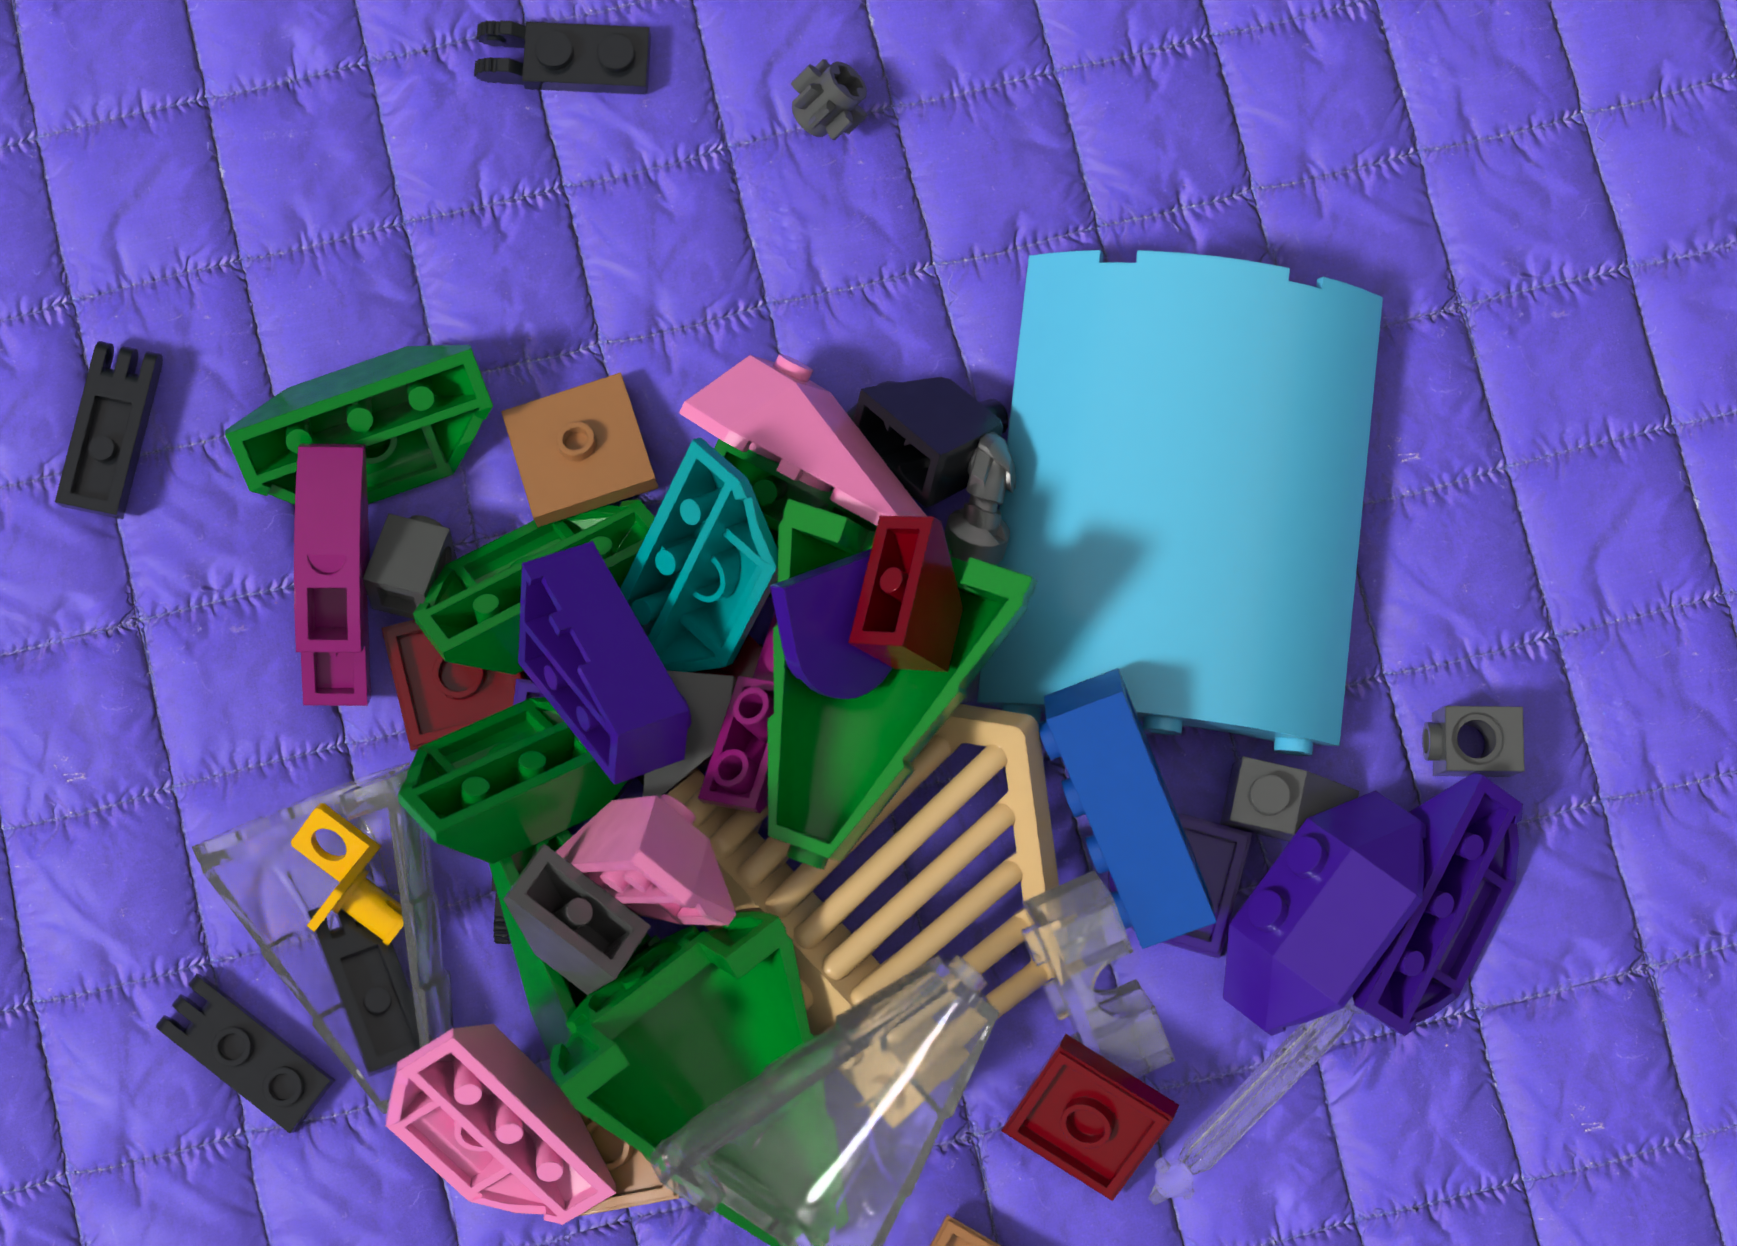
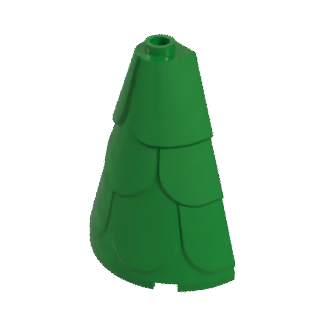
[768,499,1037,870]
[550,911,853,1246]

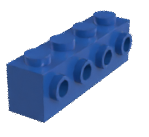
[1038,668,1217,949]

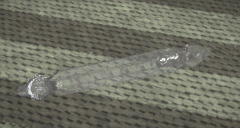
[1148,996,1368,1205]

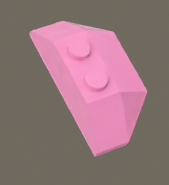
[556,794,736,925]
[386,1024,616,1225]

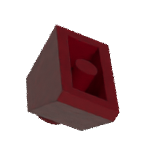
[848,516,963,672]

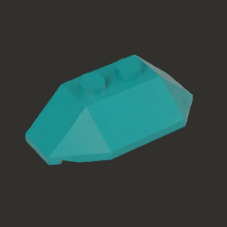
[620,437,778,672]

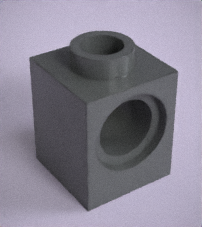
[363,513,457,619]
[1422,706,1525,777]

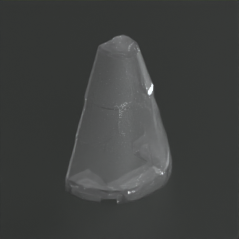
[192,762,454,1114]
[650,955,1000,1246]

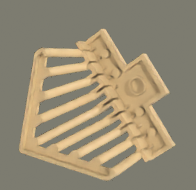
[666,704,1069,1130]

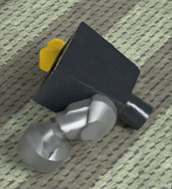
[847,377,1016,565]

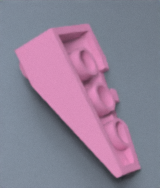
[679,354,927,526]

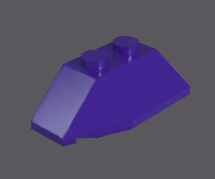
[1353,773,1523,1036]
[1223,790,1427,1036]

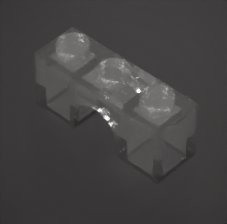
[1021,870,1175,1078]

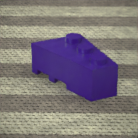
[518,541,692,785]

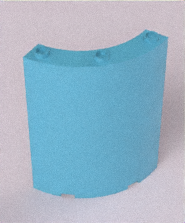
[977,250,1383,756]

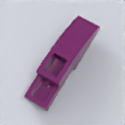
[294,444,371,706]
[697,612,777,813]

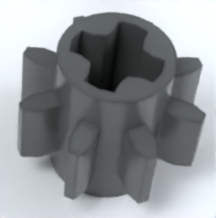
[791,59,868,140]

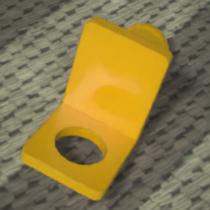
[291,803,414,946]

